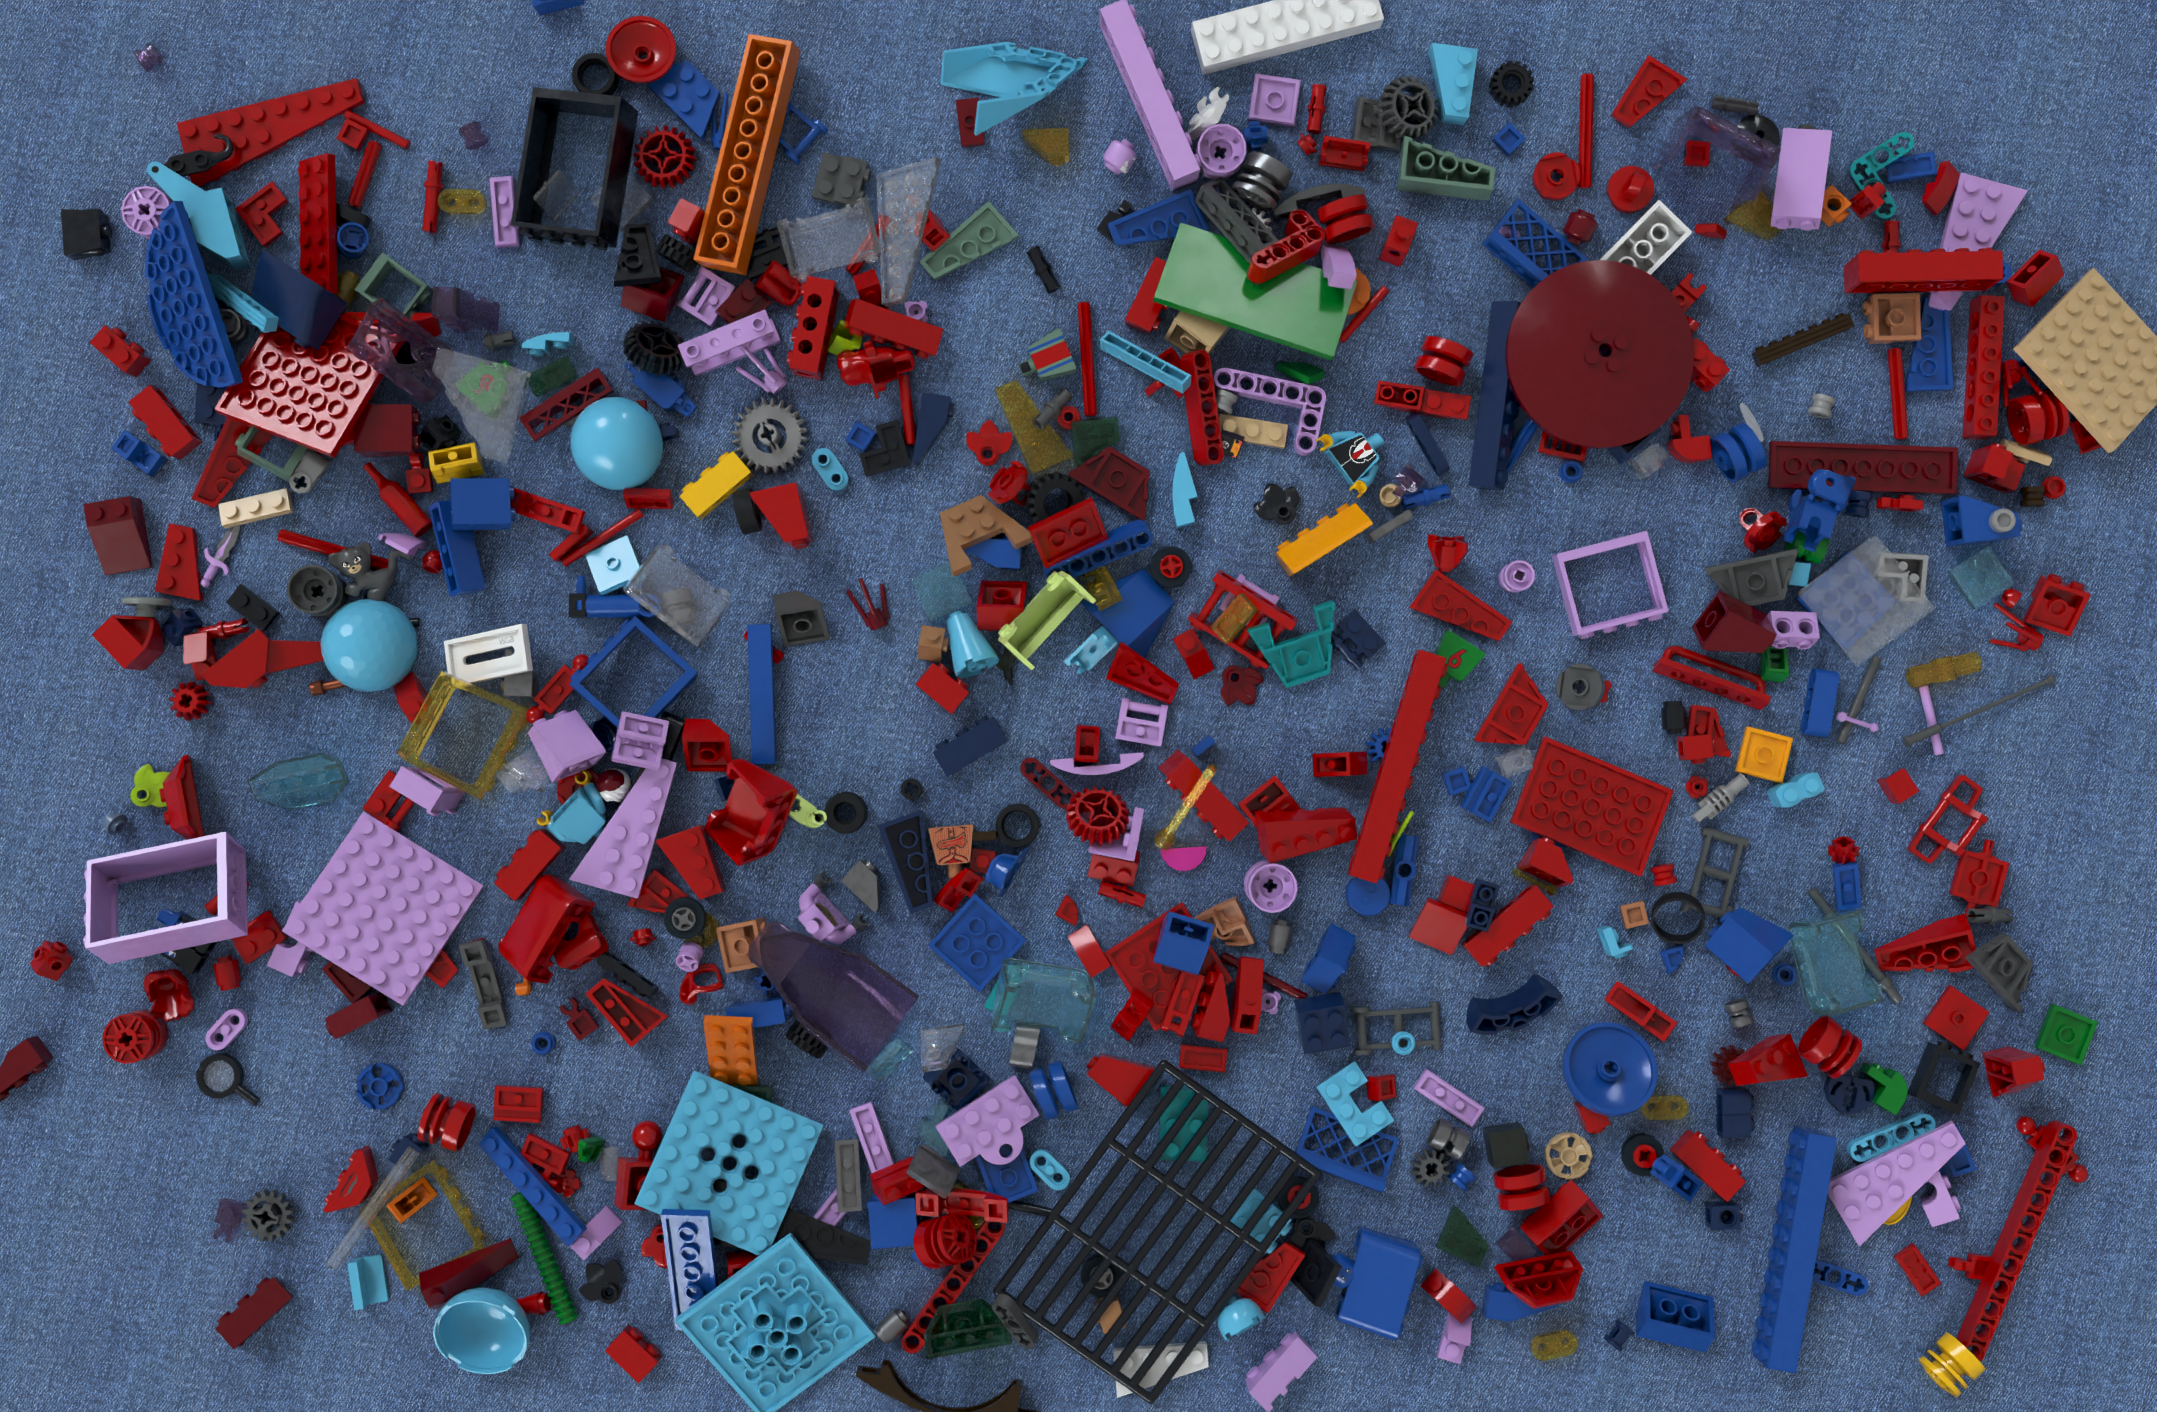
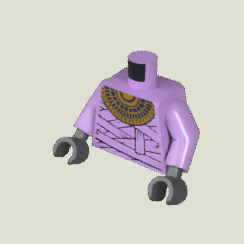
[798,871,870,944]

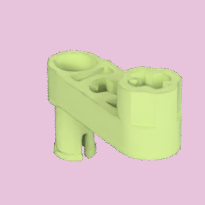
[789,794,827,828]

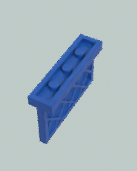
[1481,198,1588,288]
[1294,1106,1399,1193]

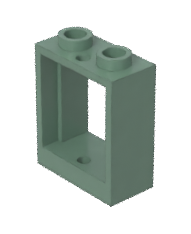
[354,252,434,318]
[235,425,309,482]

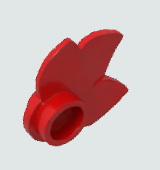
[966,419,1013,466]
[641,1224,667,1269]

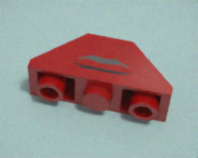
[323,1146,379,1213]

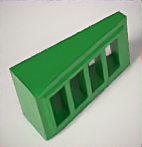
[1761,646,1789,683]

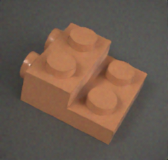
[1862,293,1921,344]
[716,917,777,973]

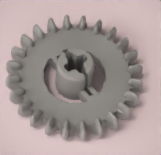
[731,398,808,474]

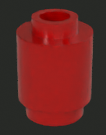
[213,955,242,991]

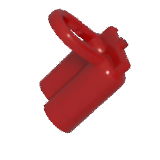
[756,260,802,308]

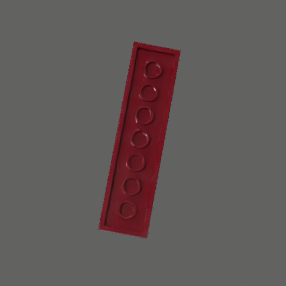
[1768,441,1958,495]

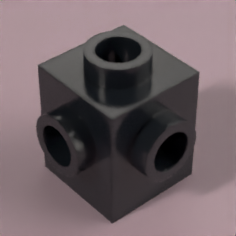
[420,415,462,451]

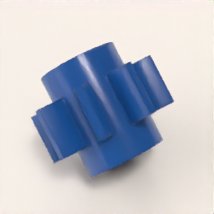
[1242,121,1268,151]
[753,966,783,996]

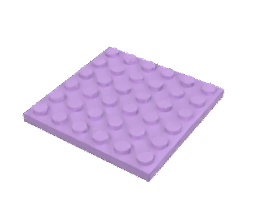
[282,811,484,1006]

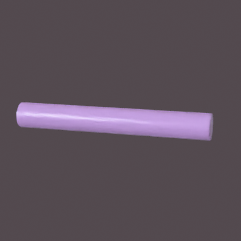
[1918,685,1944,755]

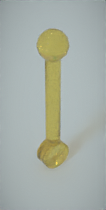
[1512,868,1557,895]

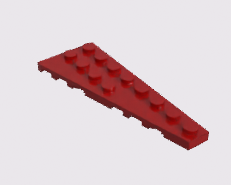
[177,78,365,189]

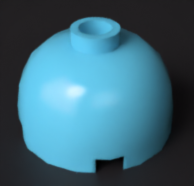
[1218,1296,1266,1341]

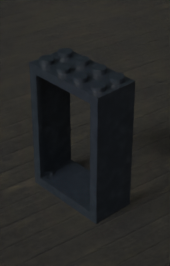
[510,87,638,250]

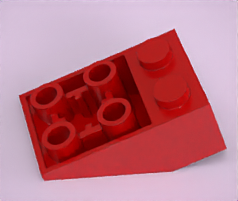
[1237,775,1301,829]

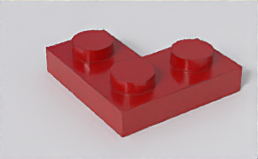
[235,181,289,248]

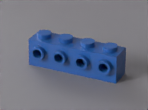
[428,500,486,597]

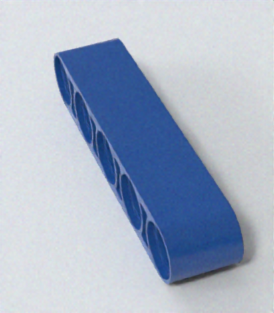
[1042,520,1153,579]

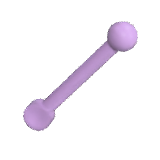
[1836,712,1879,732]

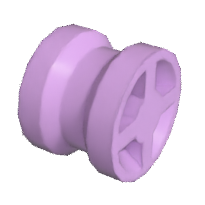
[676,942,704,972]

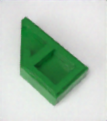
[1276,362,1325,385]
[578,1136,605,1163]

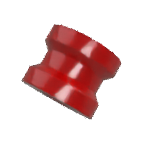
[1650,863,1678,886]

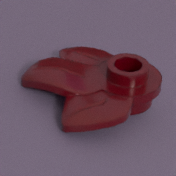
[1220,665,1264,706]

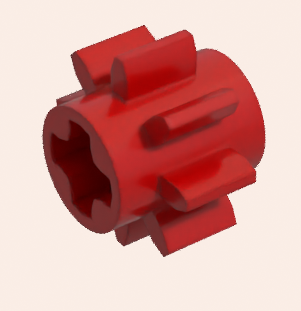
[1828,836,1859,865]
[559,1124,591,1153]

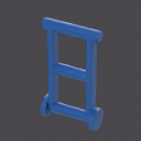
[779,102,828,165]

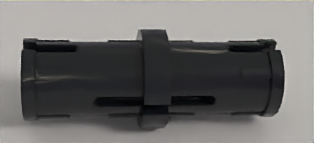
[1026,246,1061,294]

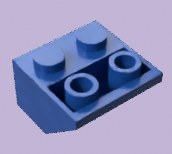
[1153,911,1214,975]

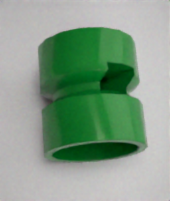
[1785,531,1829,564]

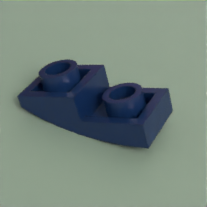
[1465,878,1500,932]

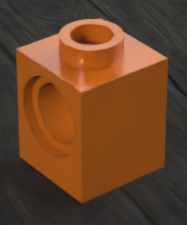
[1821,185,1852,227]

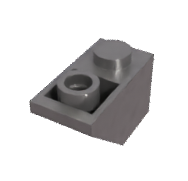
[500,649,538,697]

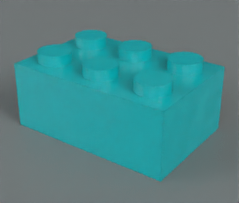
[1158,1085,1208,1162]

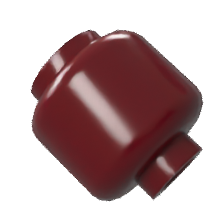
[1563,209,1598,246]

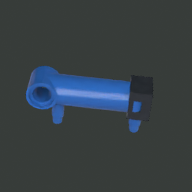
[569,576,664,619]

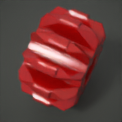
[168,681,212,721]

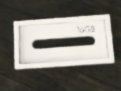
[444,624,533,687]

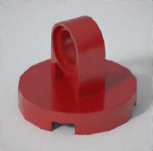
[1606,166,1654,214]
[988,461,1031,506]
[1739,508,1787,553]

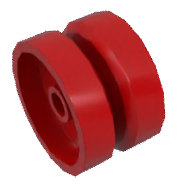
[1317,194,1375,245]
[1413,336,1474,387]
[1493,1164,1551,1211]

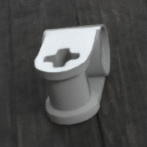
[289,449,330,493]

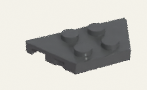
[1705,548,1798,606]
[1965,934,2033,1012]

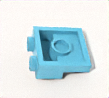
[1230,1188,1292,1257]

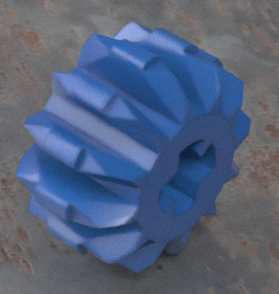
[1366,728,1391,766]

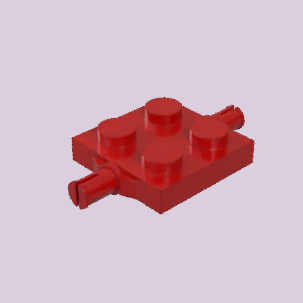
[1949,839,2010,917]

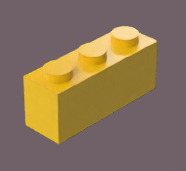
[680,451,754,520]

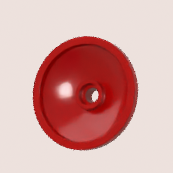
[606,16,676,84]

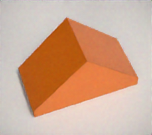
[386,1177,438,1224]

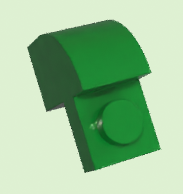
[1859,1063,1907,1115]

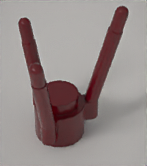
[846,578,890,631]

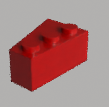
[655,825,726,900]

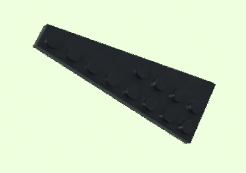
[713,1179,871,1265]

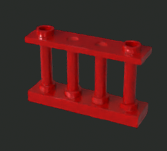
[1187,569,1298,669]

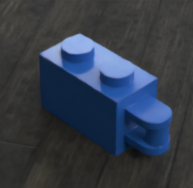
[1650,1154,1704,1202]

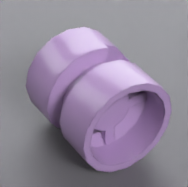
[1498,560,1535,593]

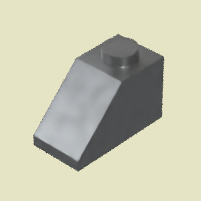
[841,859,880,913]

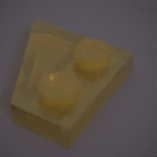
[1723,190,1784,242]

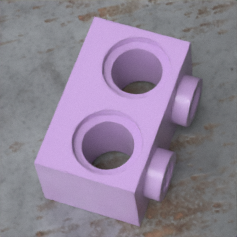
[1767,611,1820,649]

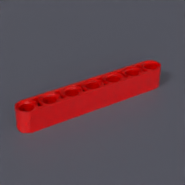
[902,1221,1006,1354]

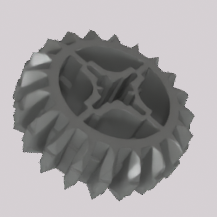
[1377,75,1439,140]

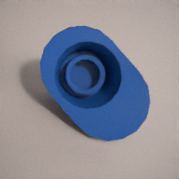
[985,847,1029,897]

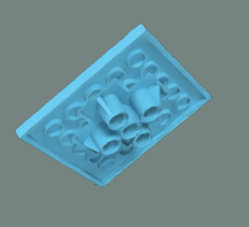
[634,1070,824,1255]
[675,1232,876,1412]

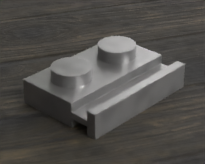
[906,1143,961,1199]

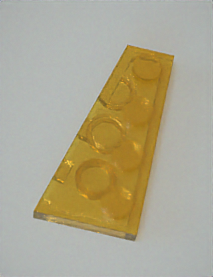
[994,380,1074,475]

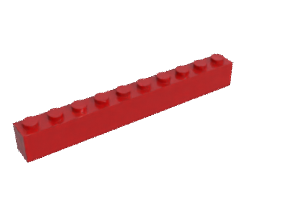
[1347,649,1448,884]

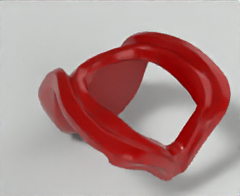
[679,963,724,1005]

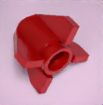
[1427,534,1469,572]

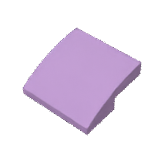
[611,711,669,771]

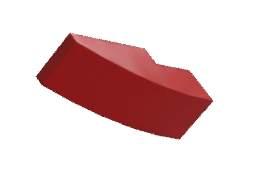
[1604,981,1678,1043]

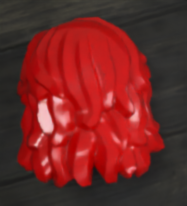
[143,969,195,1023]

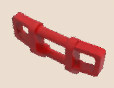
[1907,775,1989,863]

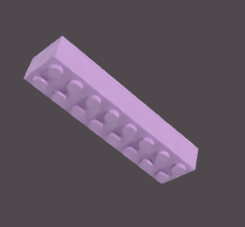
[1099,0,1202,192]

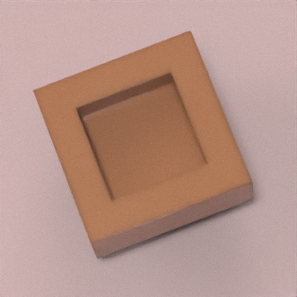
[1619,900,1649,929]

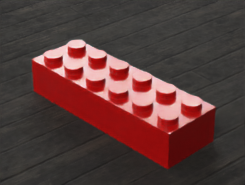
[1844,248,2003,294]

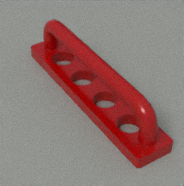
[1652,646,1771,710]

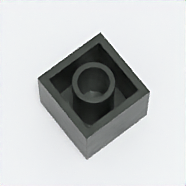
[1482,1122,1529,1168]

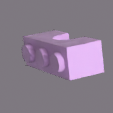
[267,900,314,977]
[1920,1170,1961,1227]

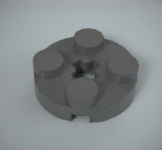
[1556,663,1605,711]

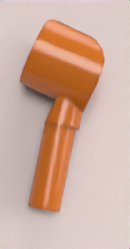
[515,978,531,996]

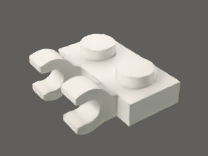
[1188,87,1229,140]

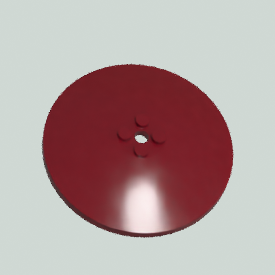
[1505,260,1694,449]

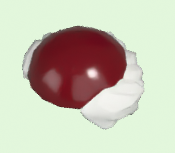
[595,768,631,802]

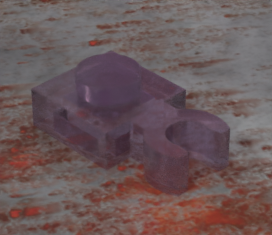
[213,1197,247,1243]

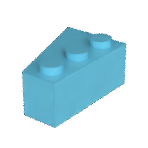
[1427,43,1478,126]

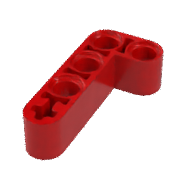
[1247,209,1325,284]

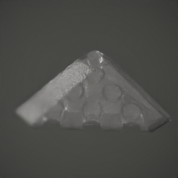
[432,347,531,464]

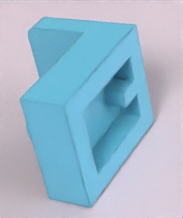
[1596,925,1633,959]

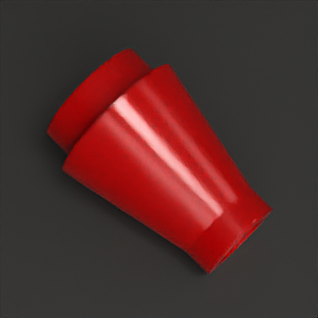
[515,1291,551,1315]

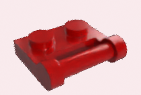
[362,770,415,832]

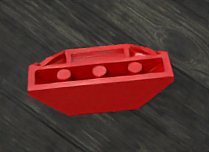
[159,755,205,840]
[1494,1251,1583,1309]

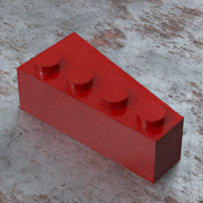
[1255,807,1357,864]

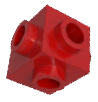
[30,940,73,981]

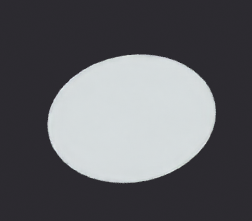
[1740,403,1764,442]

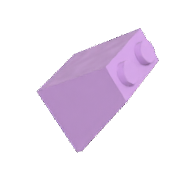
[528,710,606,783]

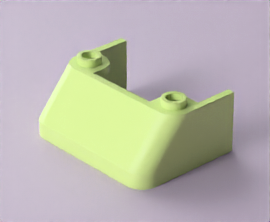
[998,571,1096,670]

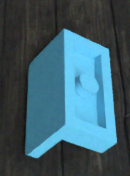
[347,1254,389,1310]

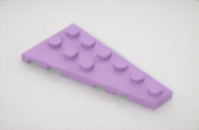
[1828,1121,1966,1246]

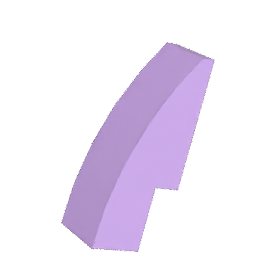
[1320,244,1357,289]

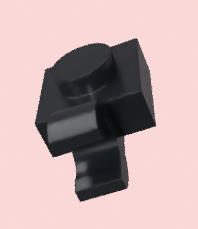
[1097,200,1133,243]

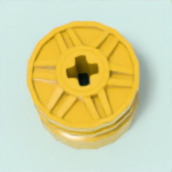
[1918,1332,1986,1398]

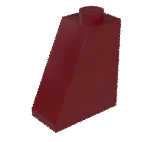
[325,992,393,1039]

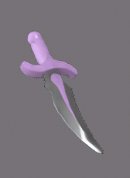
[201,525,240,587]

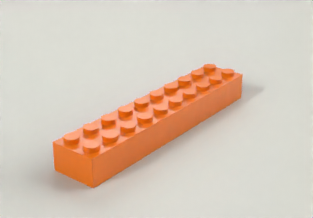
[693,34,801,275]

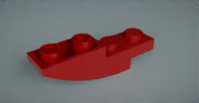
[1374,380,1472,420]

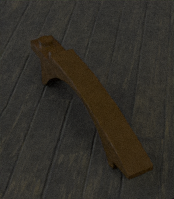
[856,1359,1041,1412]

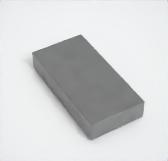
[1366,509,1413,543]

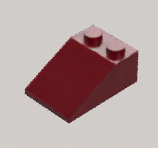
[83,496,153,575]

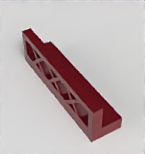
[519,367,614,442]

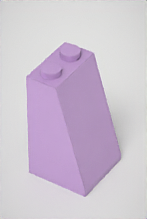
[1770,128,1832,231]

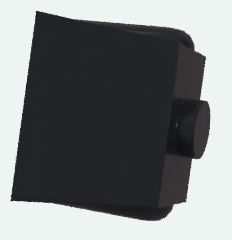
[61,209,112,260]

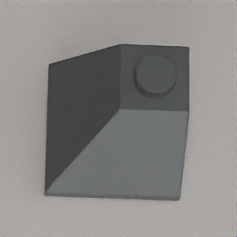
[774,591,830,647]

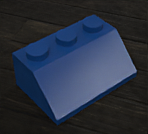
[1636,1281,1715,1352]

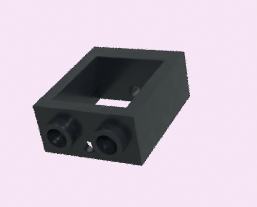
[1907,1041,1981,1115]

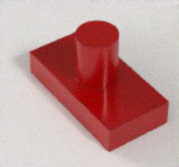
[1849,182,1887,220]

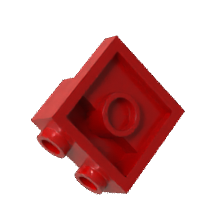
[2023,573,2091,636]

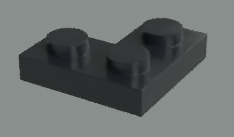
[859,420,911,477]

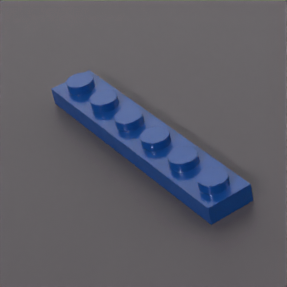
[479,1126,587,1247]

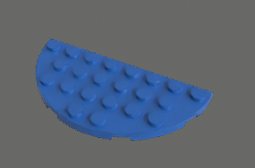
[145,201,243,388]

